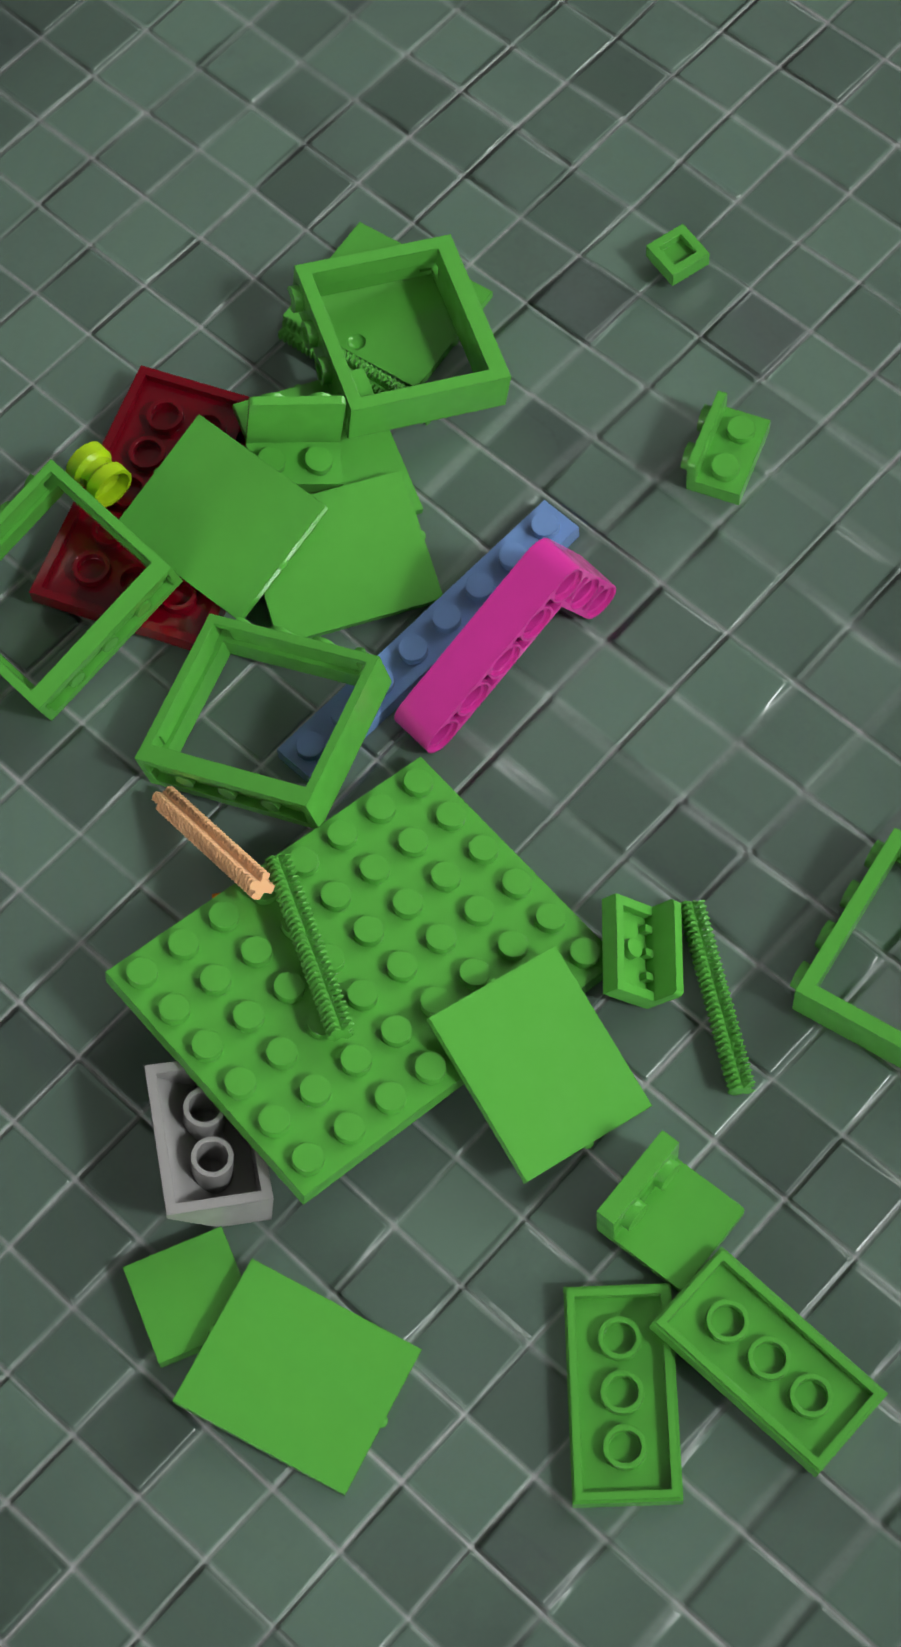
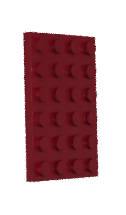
[29,365,250,650]

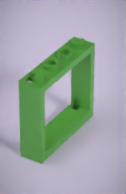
[287,234,511,439]
[0,459,183,721]
[134,614,392,829]
[790,827,901,1068]

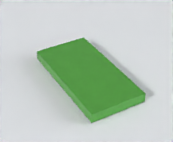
[649,1246,888,1478]
[563,1283,684,1508]

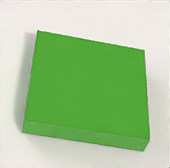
[123,1226,242,1368]

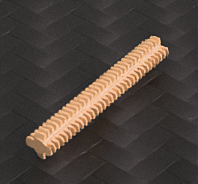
[152,786,275,900]

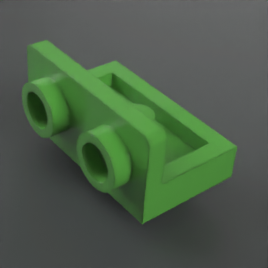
[602,893,684,1009]

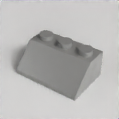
[144,1061,274,1227]

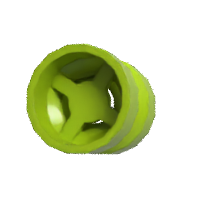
[65,441,132,507]

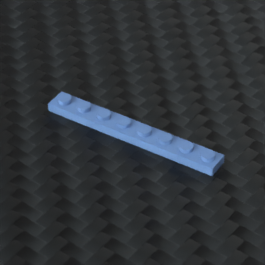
[277,500,579,783]

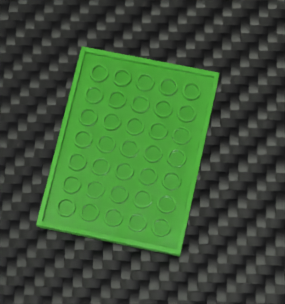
[105,756,603,1205]

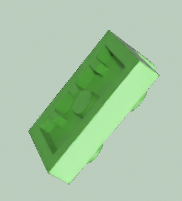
[681,390,771,505]

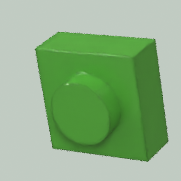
[646,224,710,286]

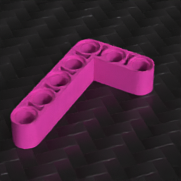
[394,538,616,754]

